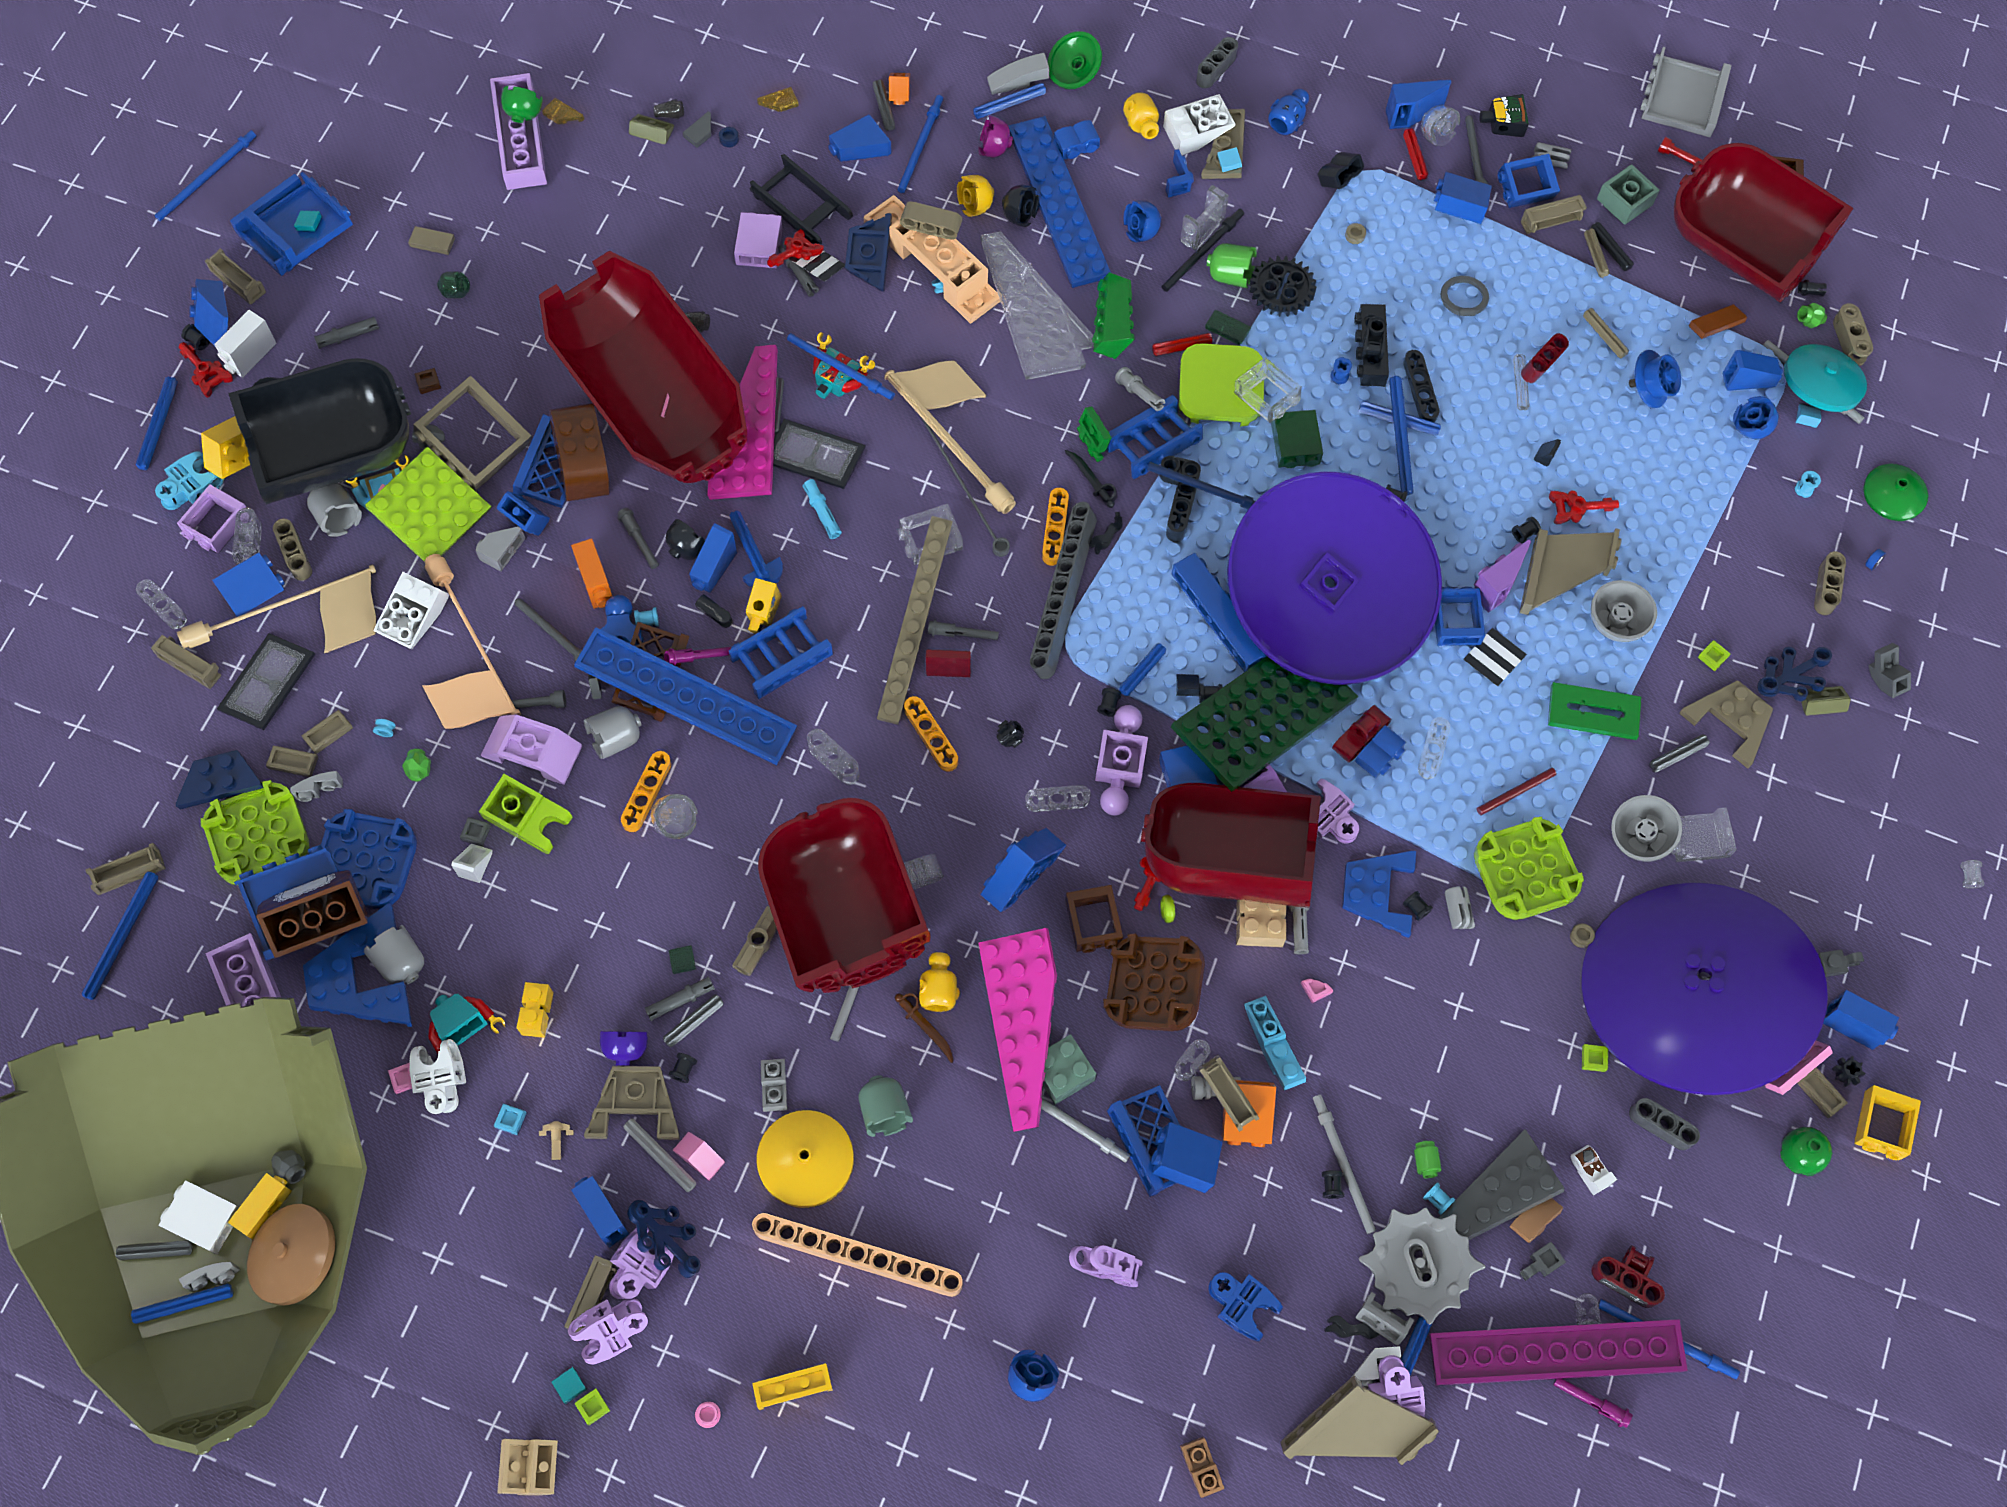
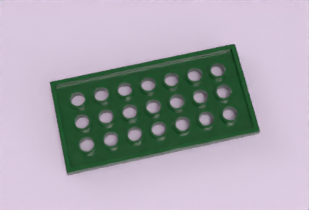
[1171,656,1358,792]

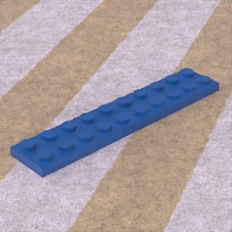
[1008,116,1111,288]
[574,627,797,765]

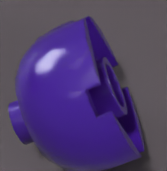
[599,1031,648,1065]

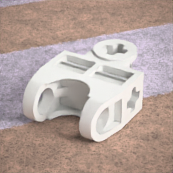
[409,1039,466,1114]

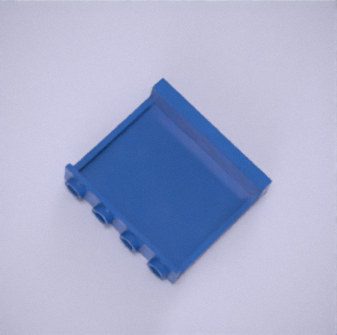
[243,172,353,266]
[230,174,341,276]
[234,844,338,961]

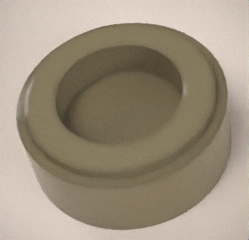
[1345,223,1366,244]
[1570,923,1595,948]

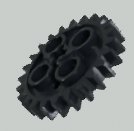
[1249,256,1317,317]

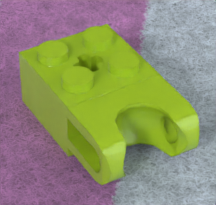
[479,774,573,854]

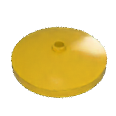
[757,1110,854,1208]

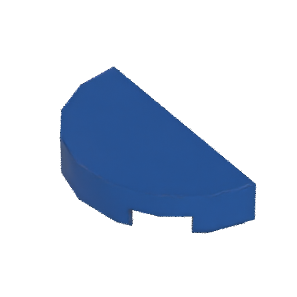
[742,557,783,587]

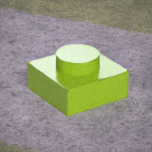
[1698,640,1731,671]
[1582,1044,1608,1072]
[574,1388,611,1425]

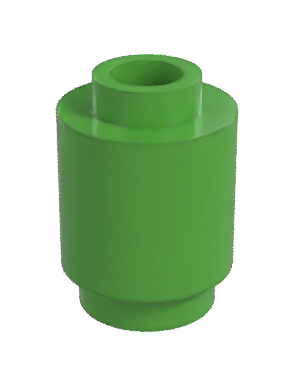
[1414,1141,1442,1178]

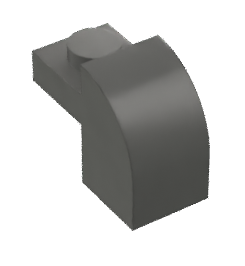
[1869,643,1911,698]

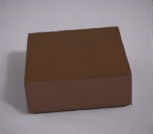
[414,368,441,394]

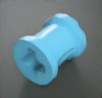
[1795,471,1821,498]
[634,607,659,627]
[1423,1182,1456,1215]

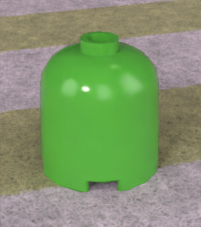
[1207,243,1257,289]

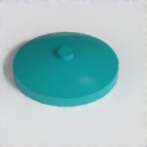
[1784,344,1867,412]

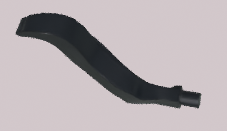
[1090,512,1122,555]
[1324,1315,1380,1339]

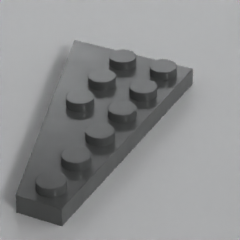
[1439,1129,1564,1240]

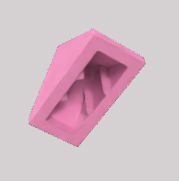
[673,1132,725,1181]

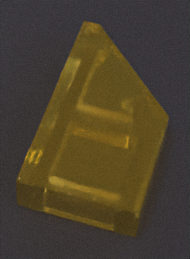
[757,87,799,112]
[542,98,584,124]

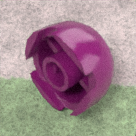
[978,115,1013,158]

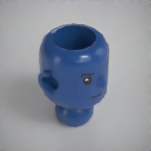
[1268,88,1309,135]

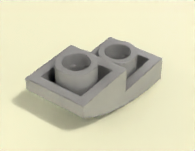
[290,771,343,802]
[761,1059,787,1112]
[179,1262,240,1291]

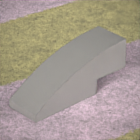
[987,53,1049,94]

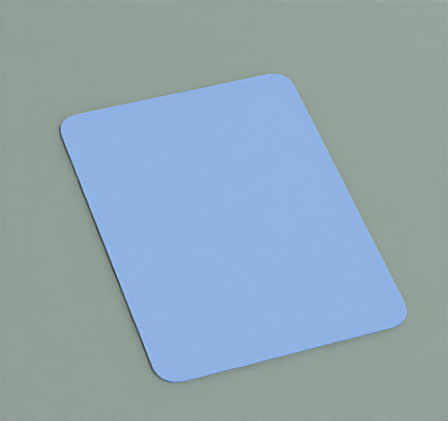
[1065,169,1786,880]

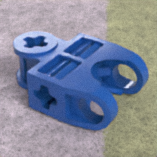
[1208,1272,1283,1341]

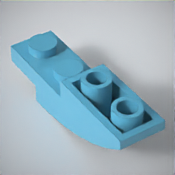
[1244,996,1306,1090]

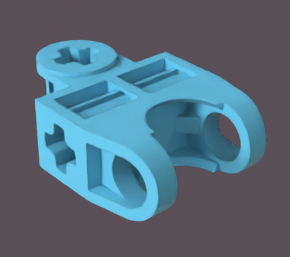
[155,451,224,510]

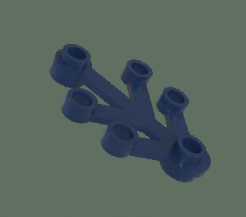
[1757,647,1832,701]
[627,1200,701,1278]

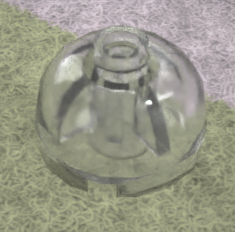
[1421,105,1460,147]
[650,793,698,839]

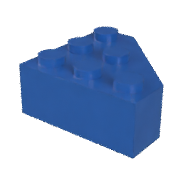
[980,828,1066,912]

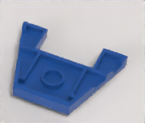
[1342,851,1416,938]

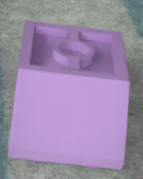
[481,714,582,785]

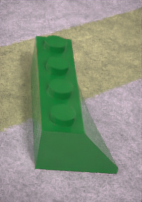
[1092,272,1135,359]

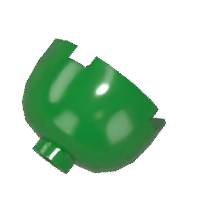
[501,86,543,123]
[1780,1127,1833,1176]

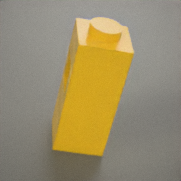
[228,1173,292,1240]

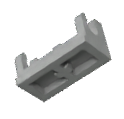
[1355,1292,1414,1346]

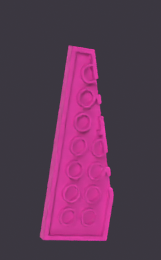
[707,345,778,500]
[978,928,1057,1132]

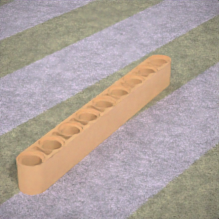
[752,1213,962,1297]

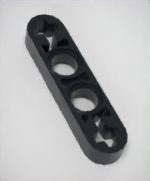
[1403,350,1440,422]

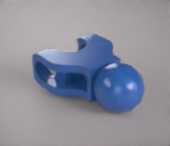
[601,594,644,646]

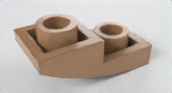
[1510,1198,1563,1243]
[1180,1437,1224,1498]

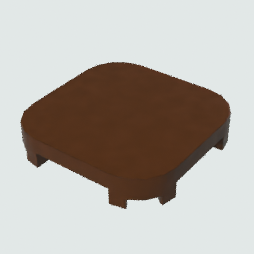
[1103,933,1205,1031]

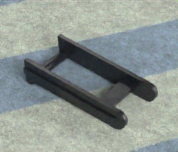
[750,154,853,244]

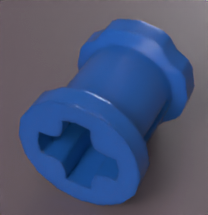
[1330,357,1352,384]

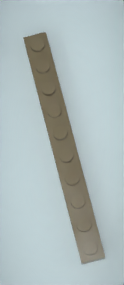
[877,516,953,725]

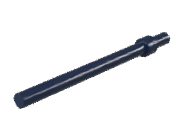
[1147,462,1256,510]

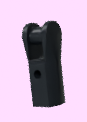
[695,594,733,628]

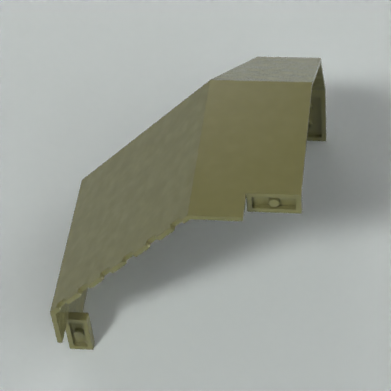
[0,997,367,1455]

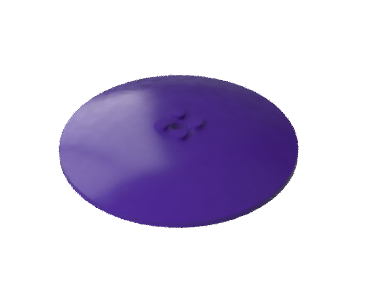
[1227,472,1442,685]
[1581,883,1828,1095]

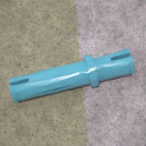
[802,479,842,539]

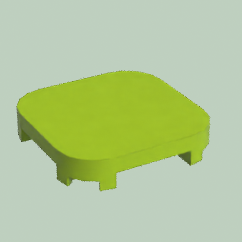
[1178,343,1264,427]
[201,780,309,885]
[1474,817,1584,920]

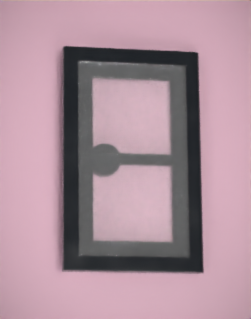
[773,419,866,489]
[217,633,315,730]

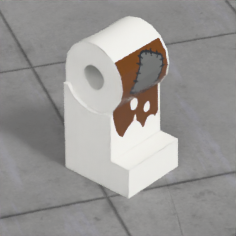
[1570,1145,1617,1196]

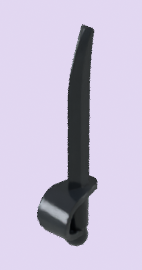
[1065,450,1117,508]

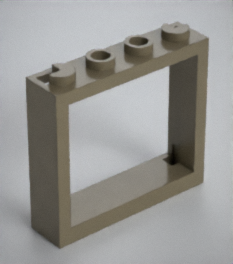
[414,376,532,491]

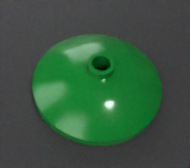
[1047,31,1102,89]
[1863,464,1928,521]

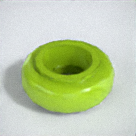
[1160,895,1175,923]

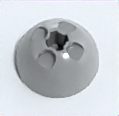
[1591,580,1657,642]
[1611,795,1682,862]

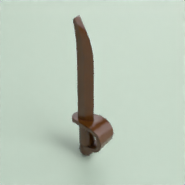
[895,993,953,1063]

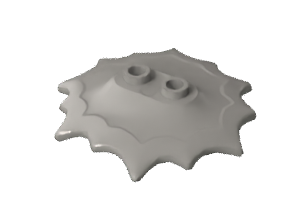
[1358,1208,1485,1324]

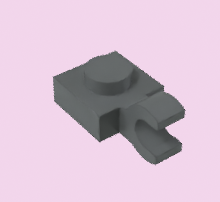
[1818,949,1864,977]
[1519,1242,1566,1281]

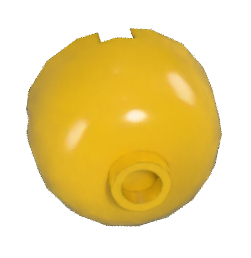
[957,175,994,217]

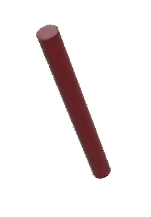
[1477,768,1557,816]

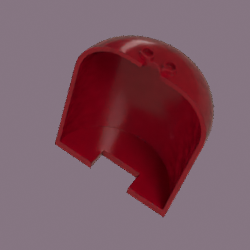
[1674,143,1854,302]
[1141,783,1321,908]
[758,798,930,993]

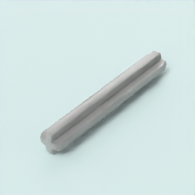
[623,1119,696,1192]

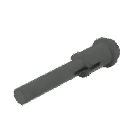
[617,508,659,569]
[928,619,999,640]

